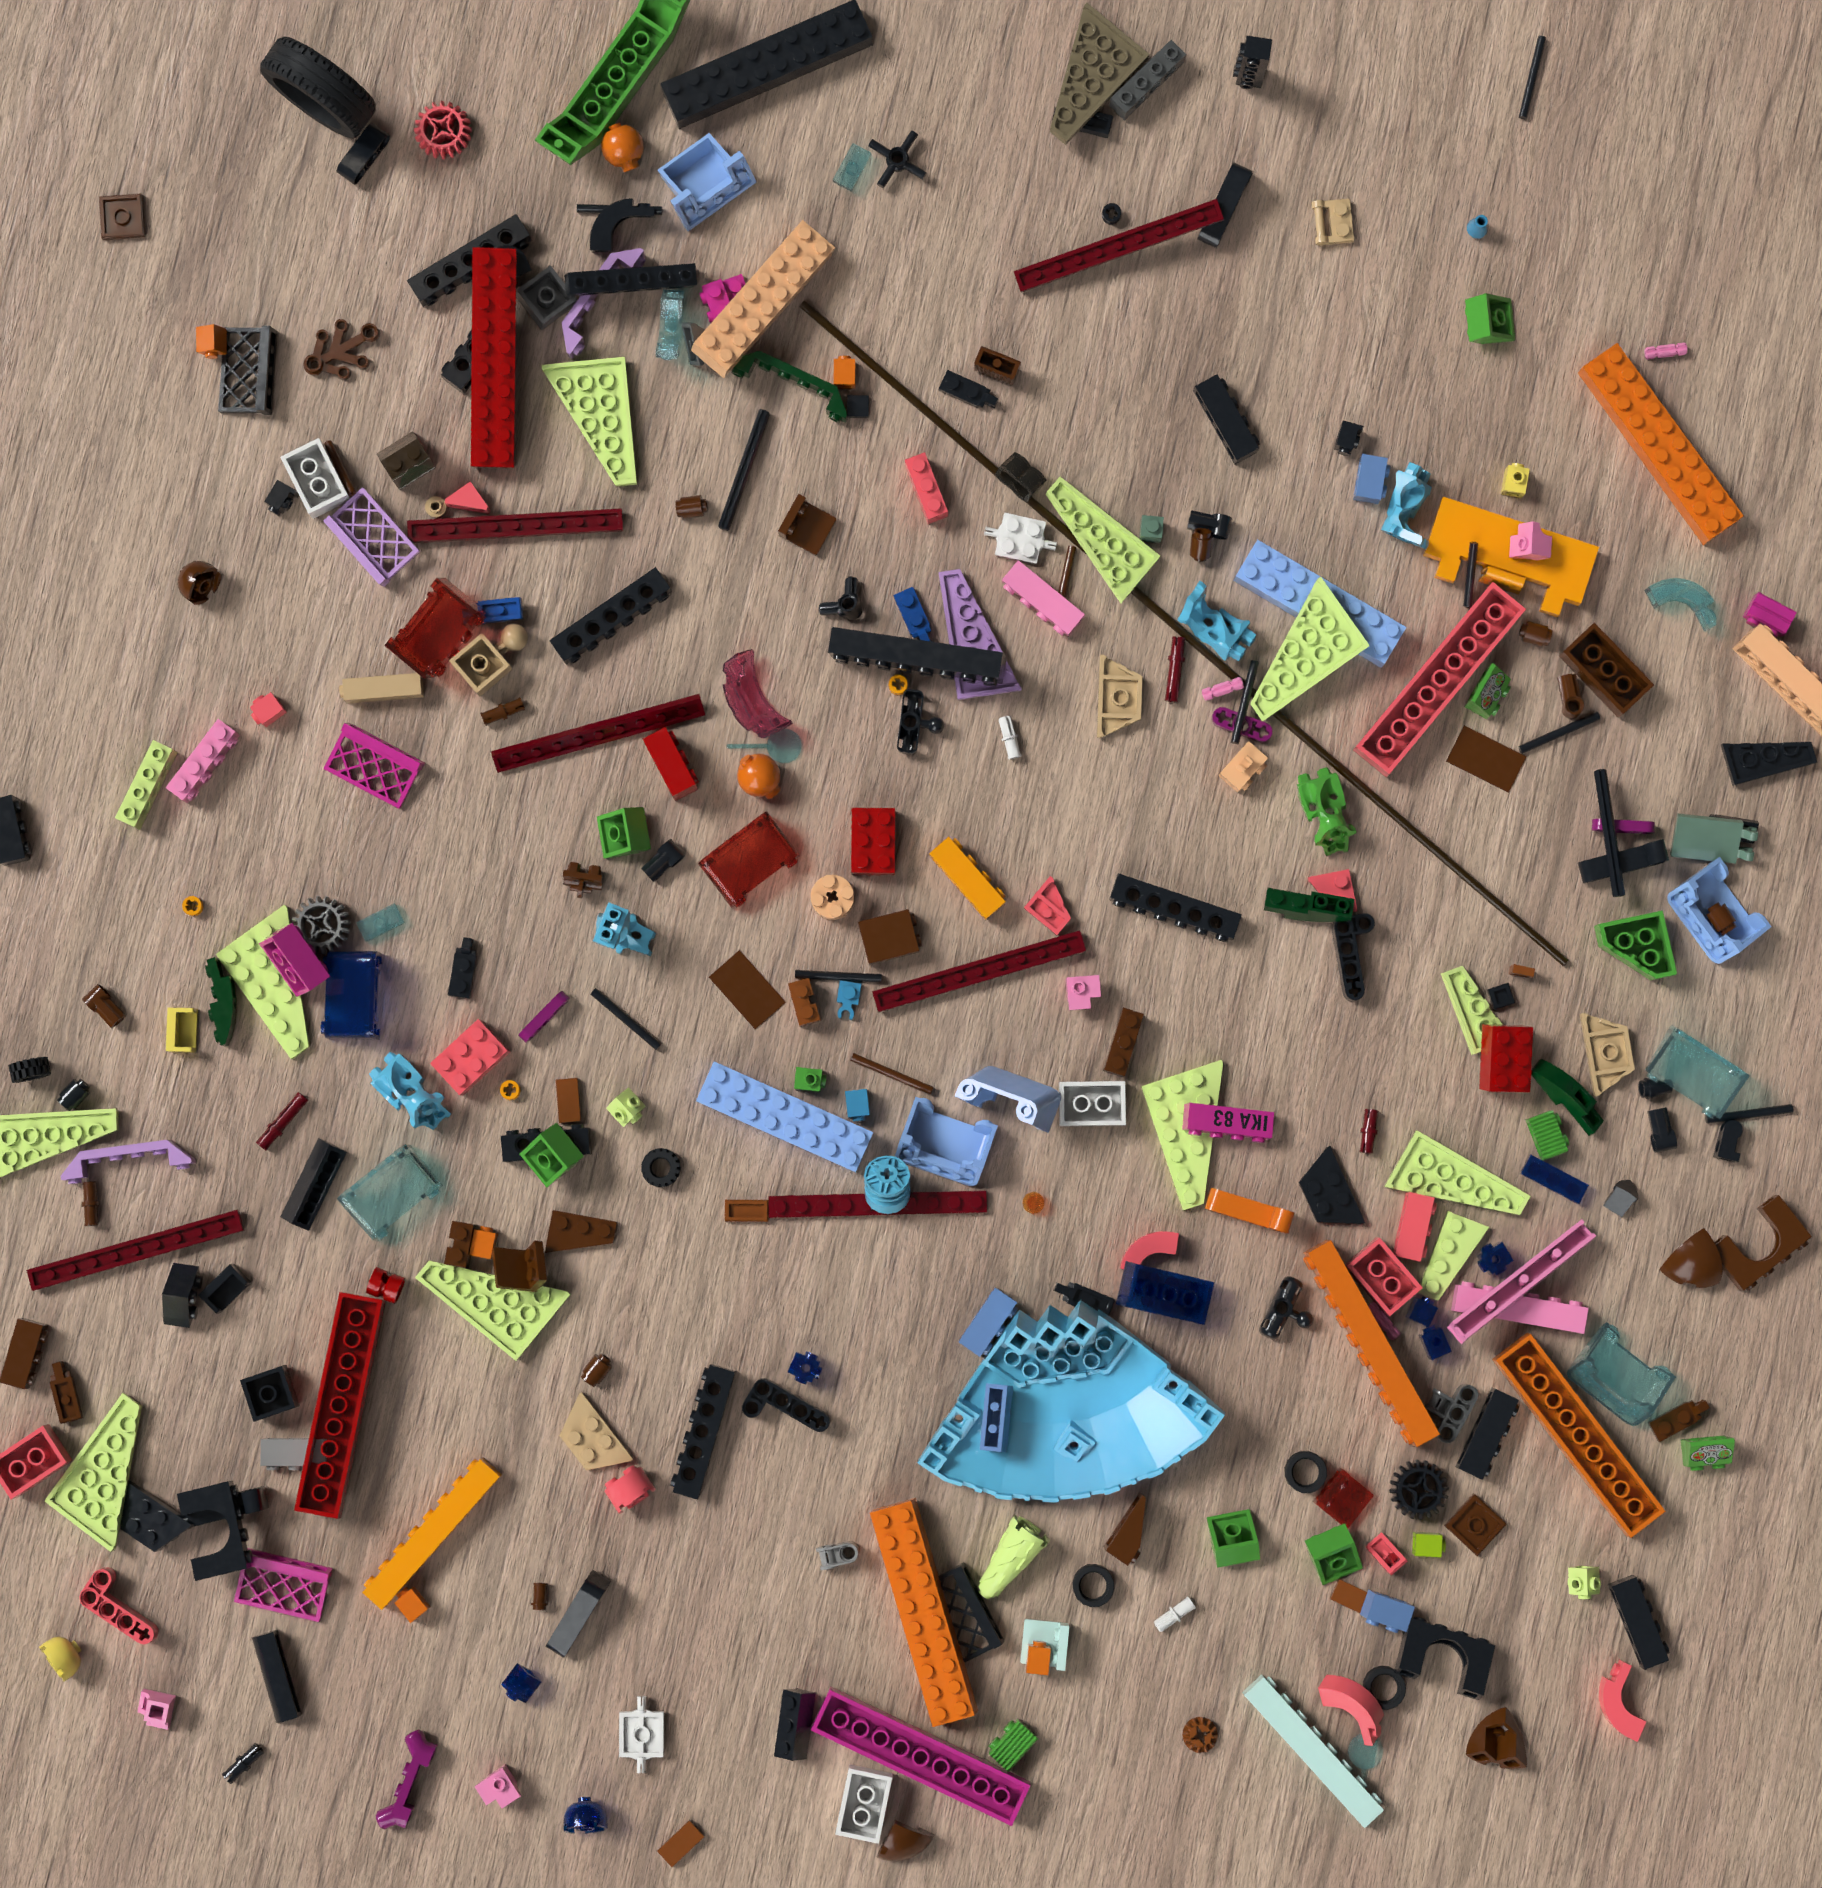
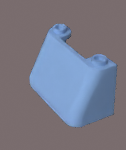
[1667,857,1772,964]
[955,1066,1061,1133]
[895,1097,998,1186]

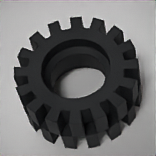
[8,1057,51,1083]

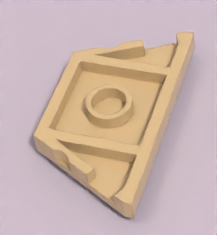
[1097,655,1143,738]
[1580,1013,1635,1096]
[559,1392,634,1470]

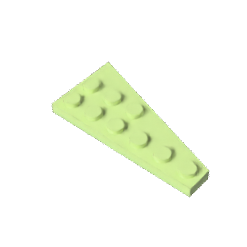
[0,1108,119,1177]
[1384,1130,1531,1215]

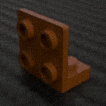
[778,493,836,555]
[492,1240,547,1292]

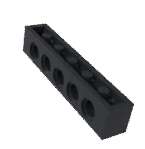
[407,214,532,307]
[564,263,697,297]
[549,567,672,665]
[1109,873,1242,943]
[670,1364,736,1500]

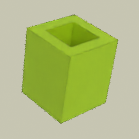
[1412,1532,1446,1557]

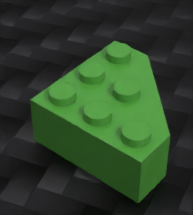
[1594,910,1677,980]

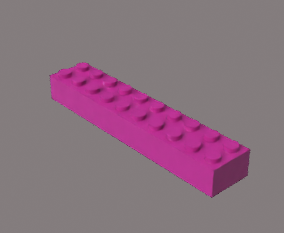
[811,1686,1031,1826]

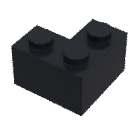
[162,1263,203,1328]

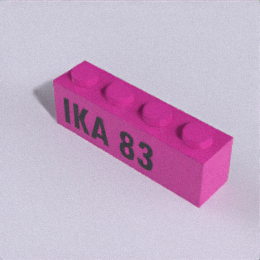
[1182,1103,1274,1143]

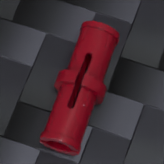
[1359,1109,1379,1154]

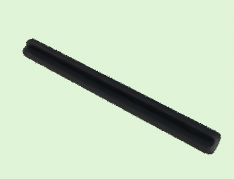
[718,409,770,531]
[1594,769,1625,897]

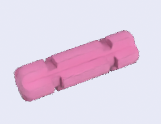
[1644,343,1687,360]
[1202,677,1244,700]
[1368,1302,1400,1340]

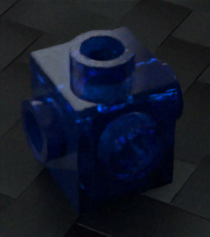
[1477,1242,1514,1276]
[788,1351,823,1385]
[501,1663,542,1703]

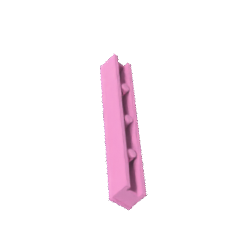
[1447,1219,1596,1344]

